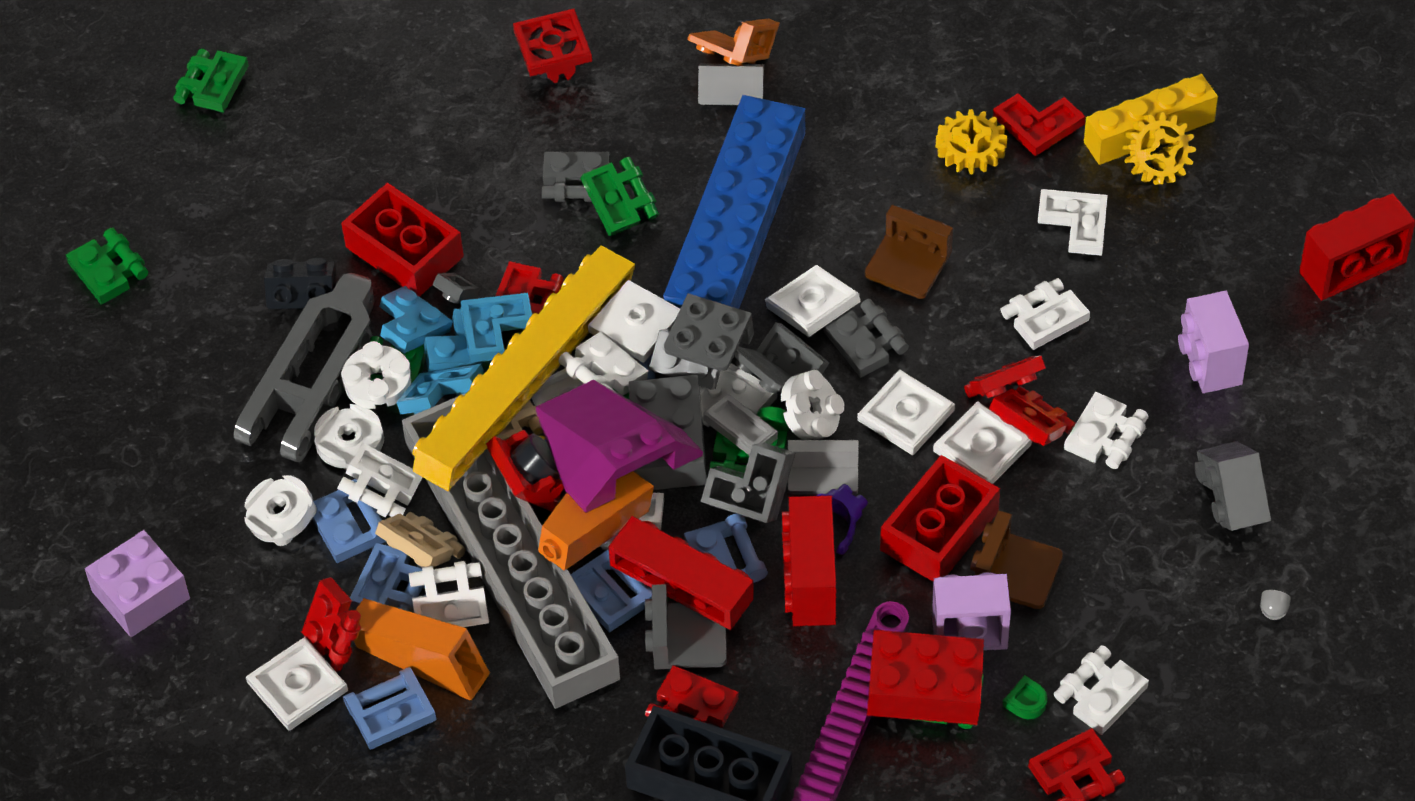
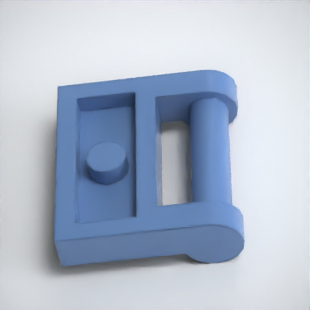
[312,479,386,563]
[684,513,768,583]
[570,549,652,633]
[343,667,437,750]

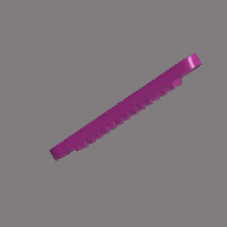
[792,601,909,801]

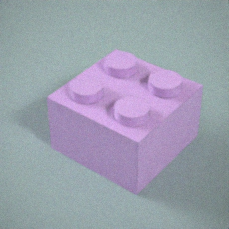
[1178,290,1249,393]
[84,530,190,637]
[932,573,1011,650]

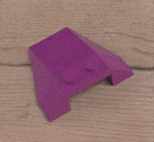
[536,380,703,513]

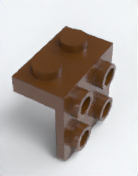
[865,205,953,299]
[970,510,1063,609]

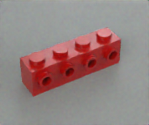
[608,516,754,630]

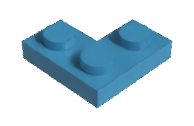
[379,286,453,353]
[461,293,532,363]
[424,309,492,372]
[396,364,484,415]

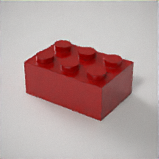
[341,182,464,297]
[1299,193,1415,301]
[880,455,1000,582]
[782,496,836,626]
[867,630,984,725]

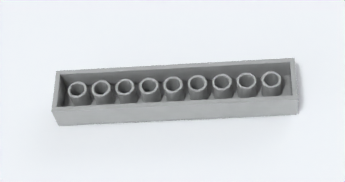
[402,394,620,709]

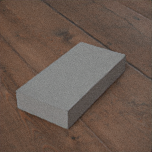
[703,394,778,456]

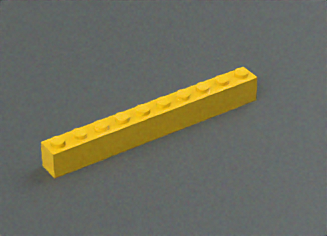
[412,245,635,492]

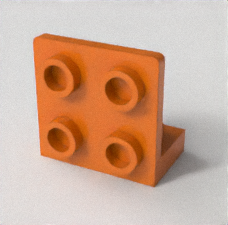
[688,18,780,66]

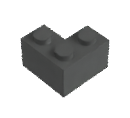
[1195,441,1271,531]
[701,443,796,523]

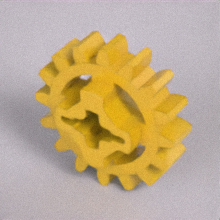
[935,109,1007,174]
[1123,112,1196,185]

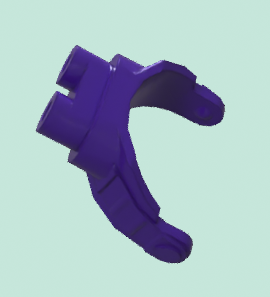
[816,484,868,555]

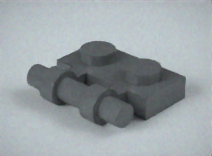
[542,152,610,202]
[823,299,909,378]

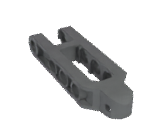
[234,273,375,462]

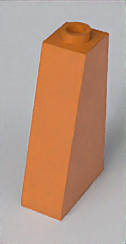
[538,471,654,571]
[354,598,490,701]

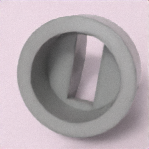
[1260,590,1291,620]

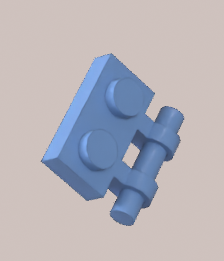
[350,543,425,613]

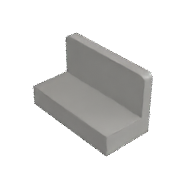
[698,63,764,105]
[788,440,858,495]

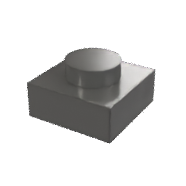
[433,273,481,304]

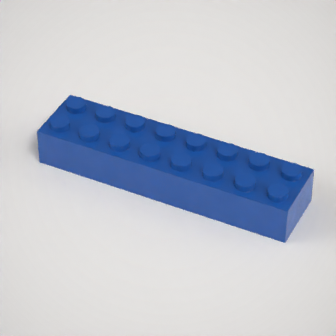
[663,95,805,309]

